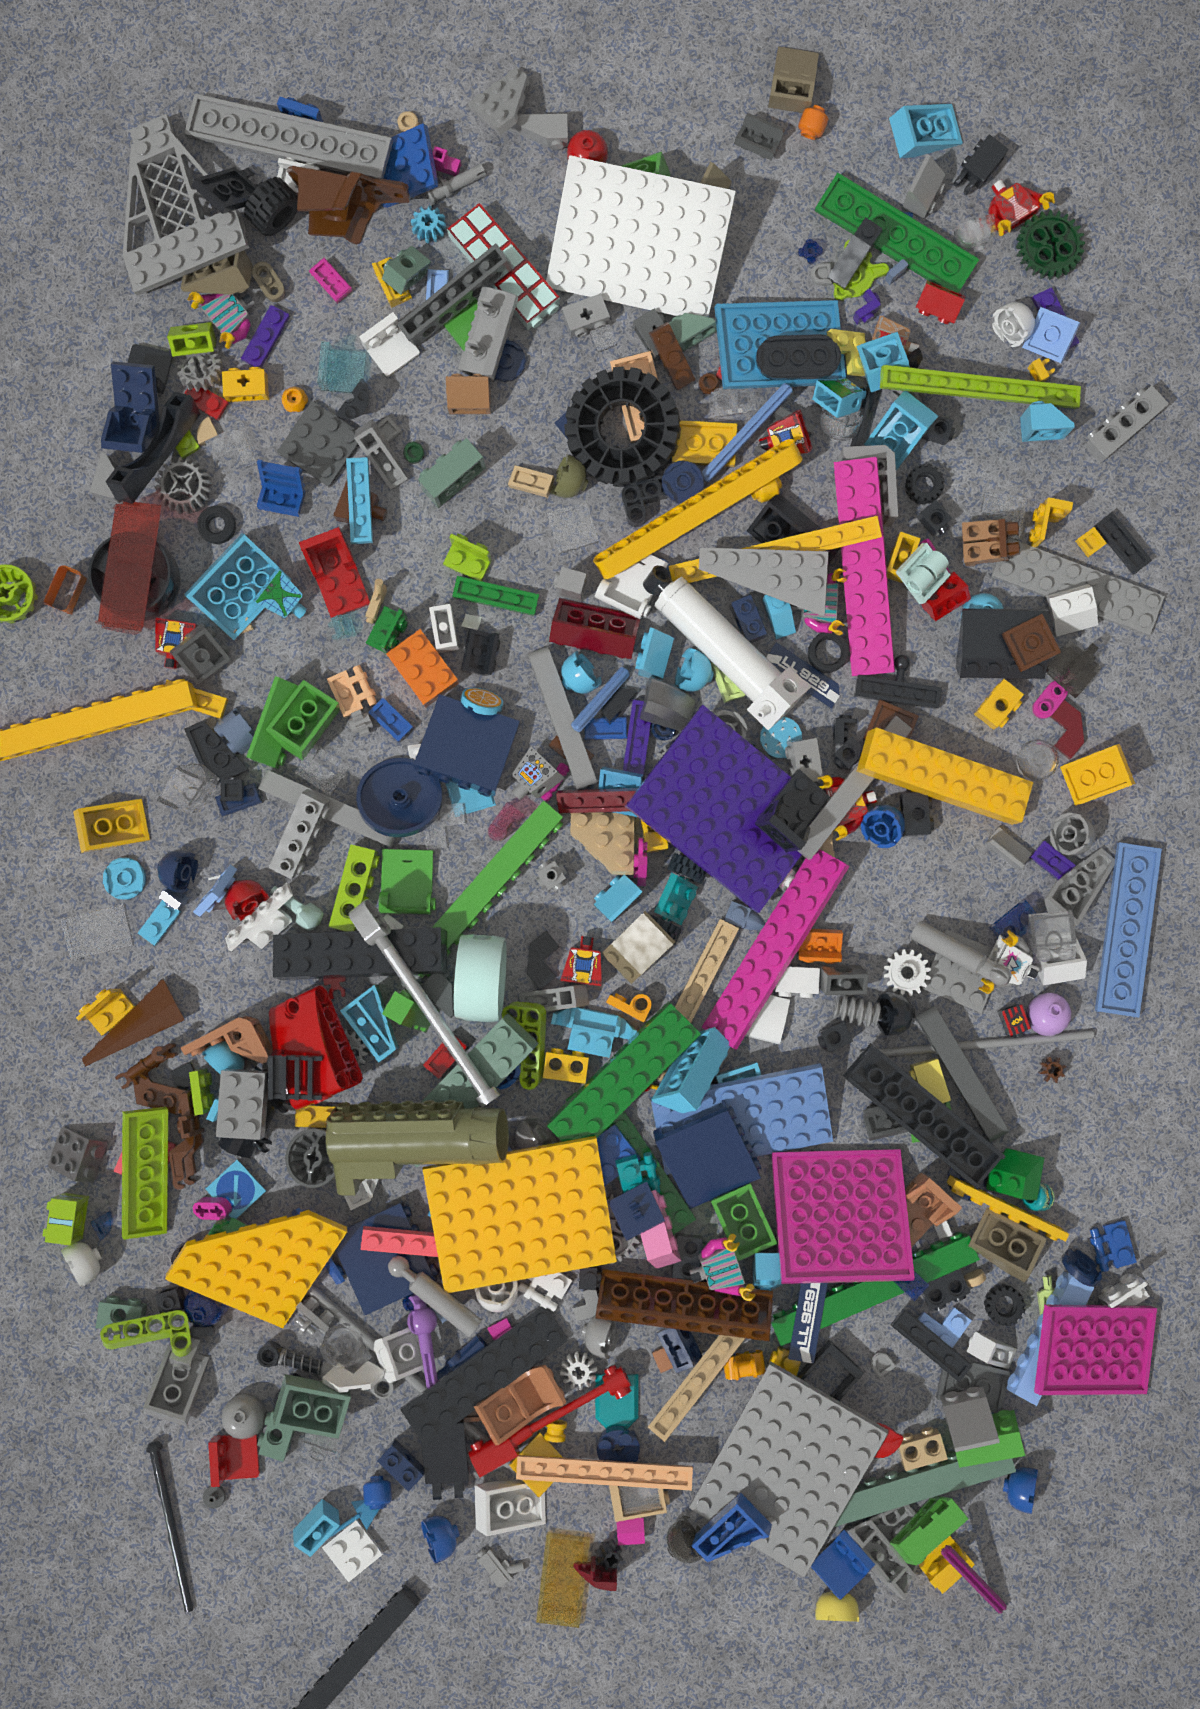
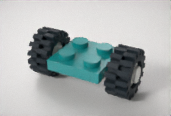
[649,853,707,945]

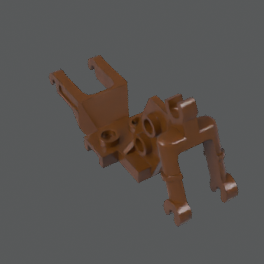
[115,1043,205,1190]

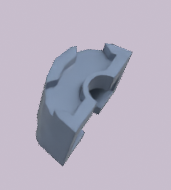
[214,708,255,755]

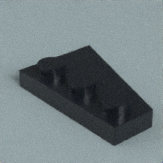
[184,720,249,787]

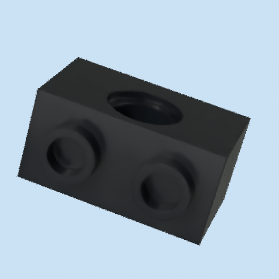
[899,792,934,837]

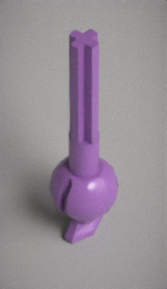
[407,1294,438,1388]

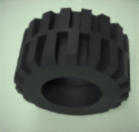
[244,177,298,236]

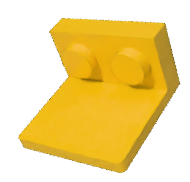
[1028,497,1073,548]
[76,988,135,1036]

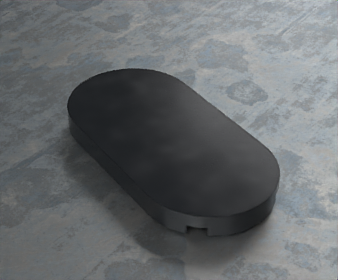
[756,334,841,380]

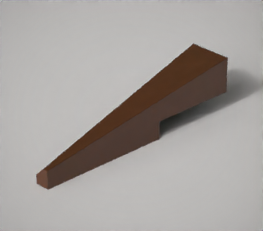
[82,978,185,1067]

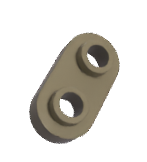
[252,262,285,302]

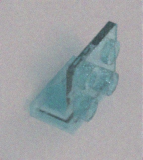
[317,341,367,393]

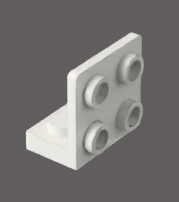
[359,312,420,377]
[1098,1273,1150,1308]

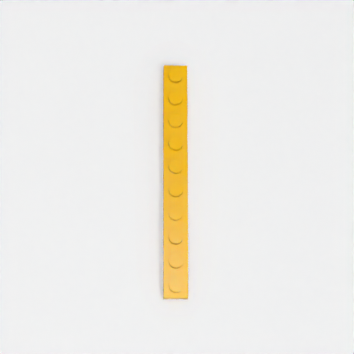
[669,516,882,583]

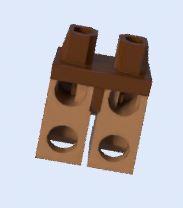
[962,519,1020,567]

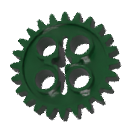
[1015,210,1085,280]

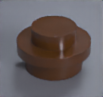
[698,373,720,395]

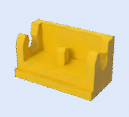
[372,257,412,308]

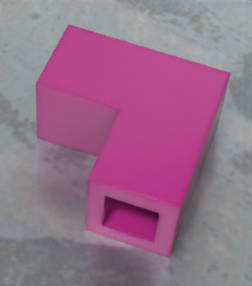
[432,146,461,176]

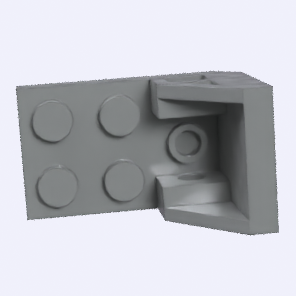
[838,445,898,527]

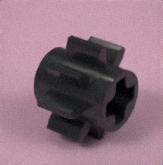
[595,1540,623,1570]

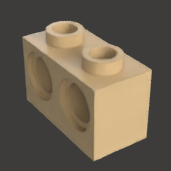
[898,1427,948,1471]

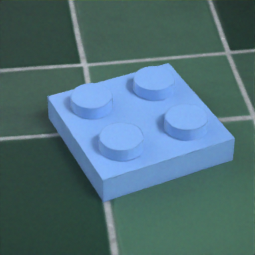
[1022,307,1081,364]

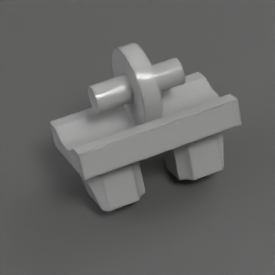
[296,1296,335,1336]

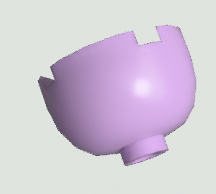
[1026,993,1072,1036]

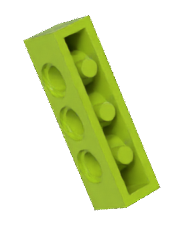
[329,844,380,931]

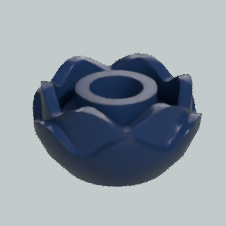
[650,723,676,741]

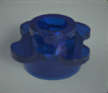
[798,239,823,264]

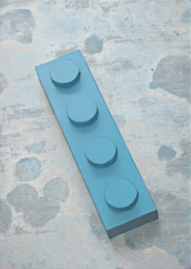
[346,457,373,544]

